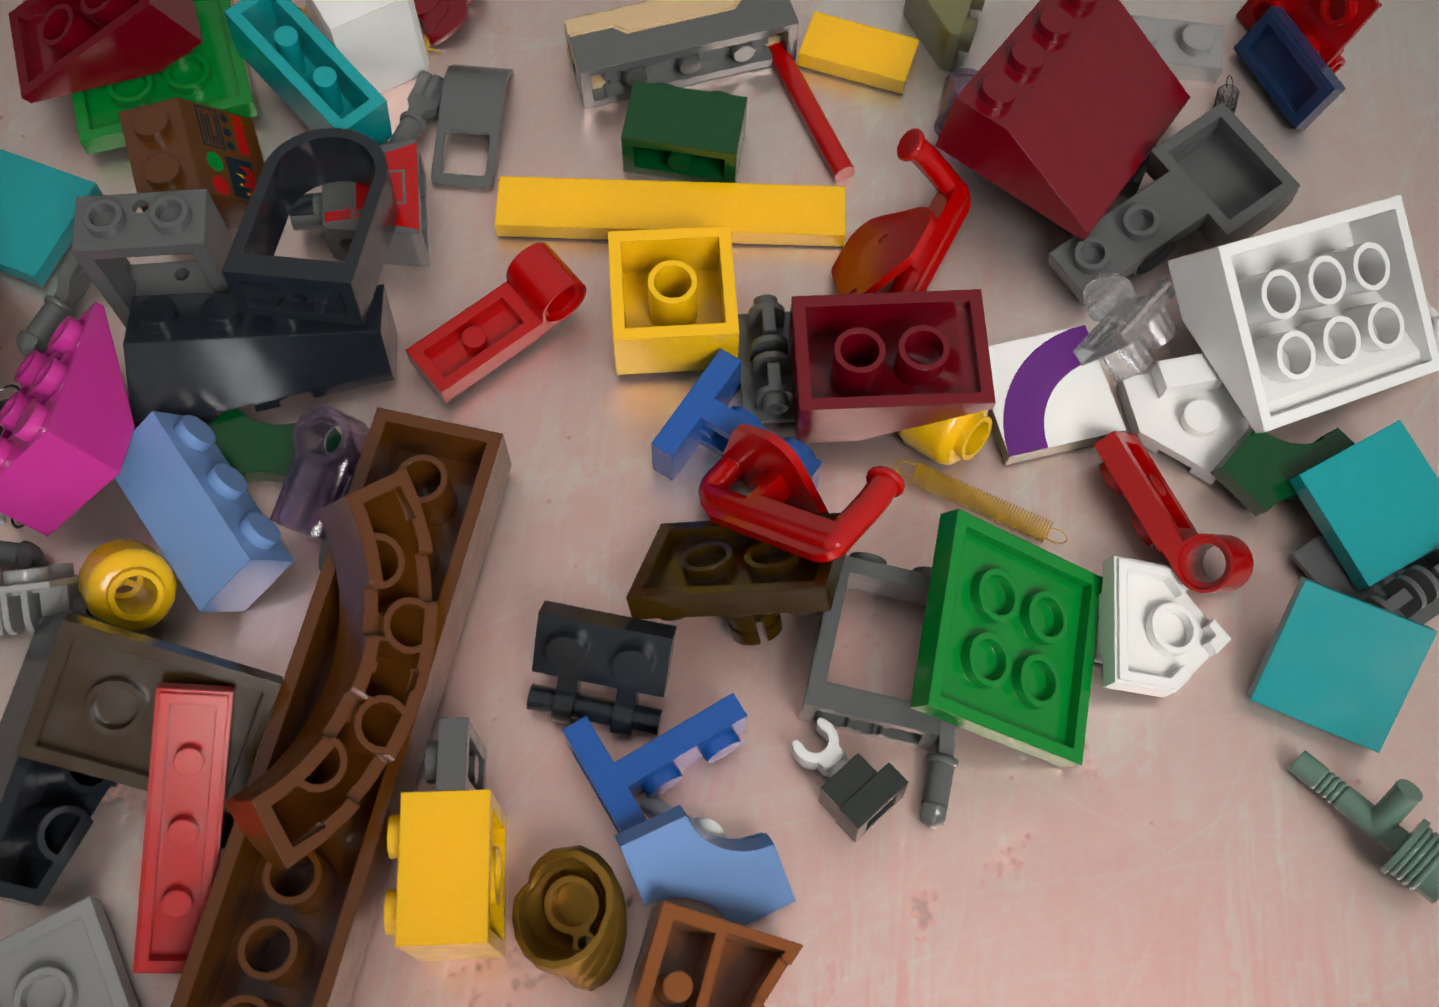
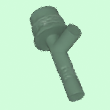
[1288,750,1439,904]

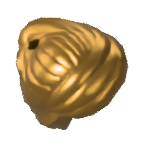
[512,845,627,991]

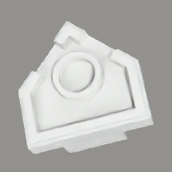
[1116,353,1249,485]
[1094,556,1232,698]

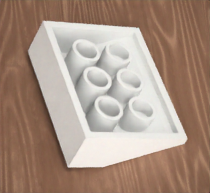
[1167,194,1439,433]

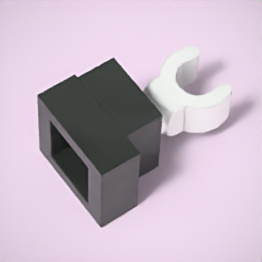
[792,718,908,842]

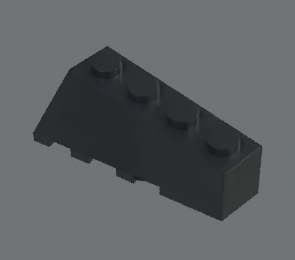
[123,284,397,430]
[0,610,130,906]

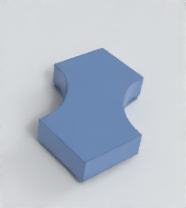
[614,805,796,926]

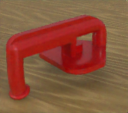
[831,128,971,294]
[698,423,905,563]

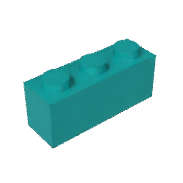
[224,0,392,145]

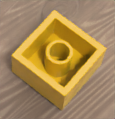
[608,225,739,375]
[384,789,507,961]

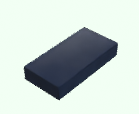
[1233,6,1346,130]

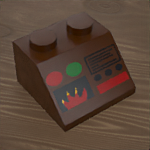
[118,97,265,230]

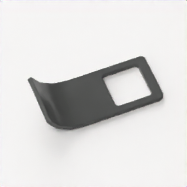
[431,64,513,190]

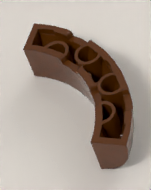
[225,468,438,869]

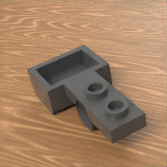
[1048,102,1300,306]

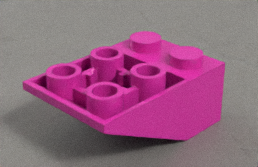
[0,301,135,537]

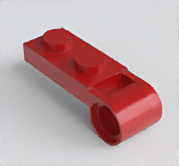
[406,242,587,404]
[1094,431,1254,593]

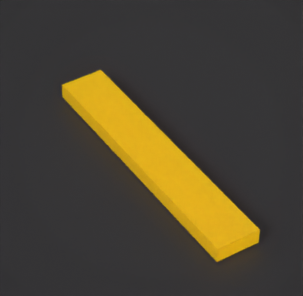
[495,176,846,247]

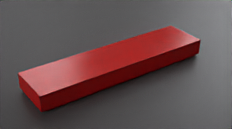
[133,682,235,974]

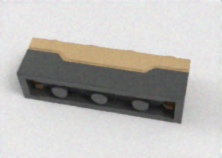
[563,0,799,109]

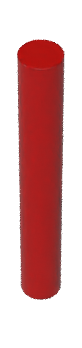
[769,41,855,182]

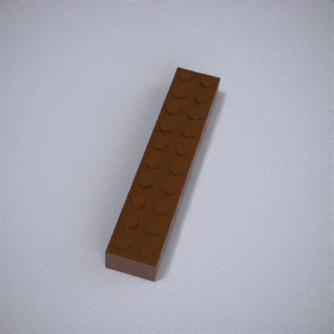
[170,407,512,1007]

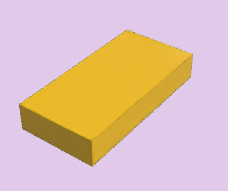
[797,11,920,94]

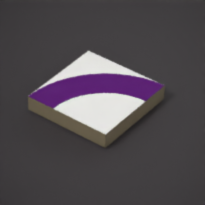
[988,325,1126,465]

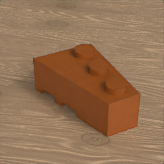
[623,901,803,1007]

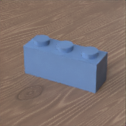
[115,411,294,612]

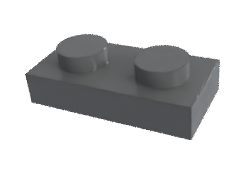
[425,717,487,791]

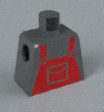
[290,139,430,266]

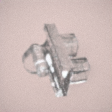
[1073,272,1180,382]

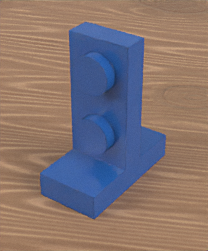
[651,349,822,488]
[562,693,747,833]

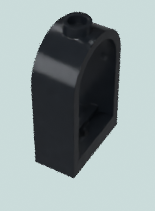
[222,128,399,326]

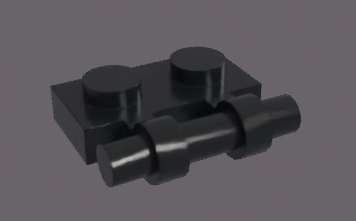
[527,600,677,737]

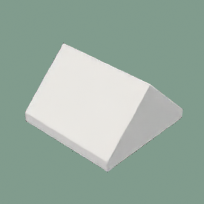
[305,0,430,94]

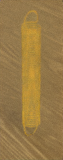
[895,461,1068,544]

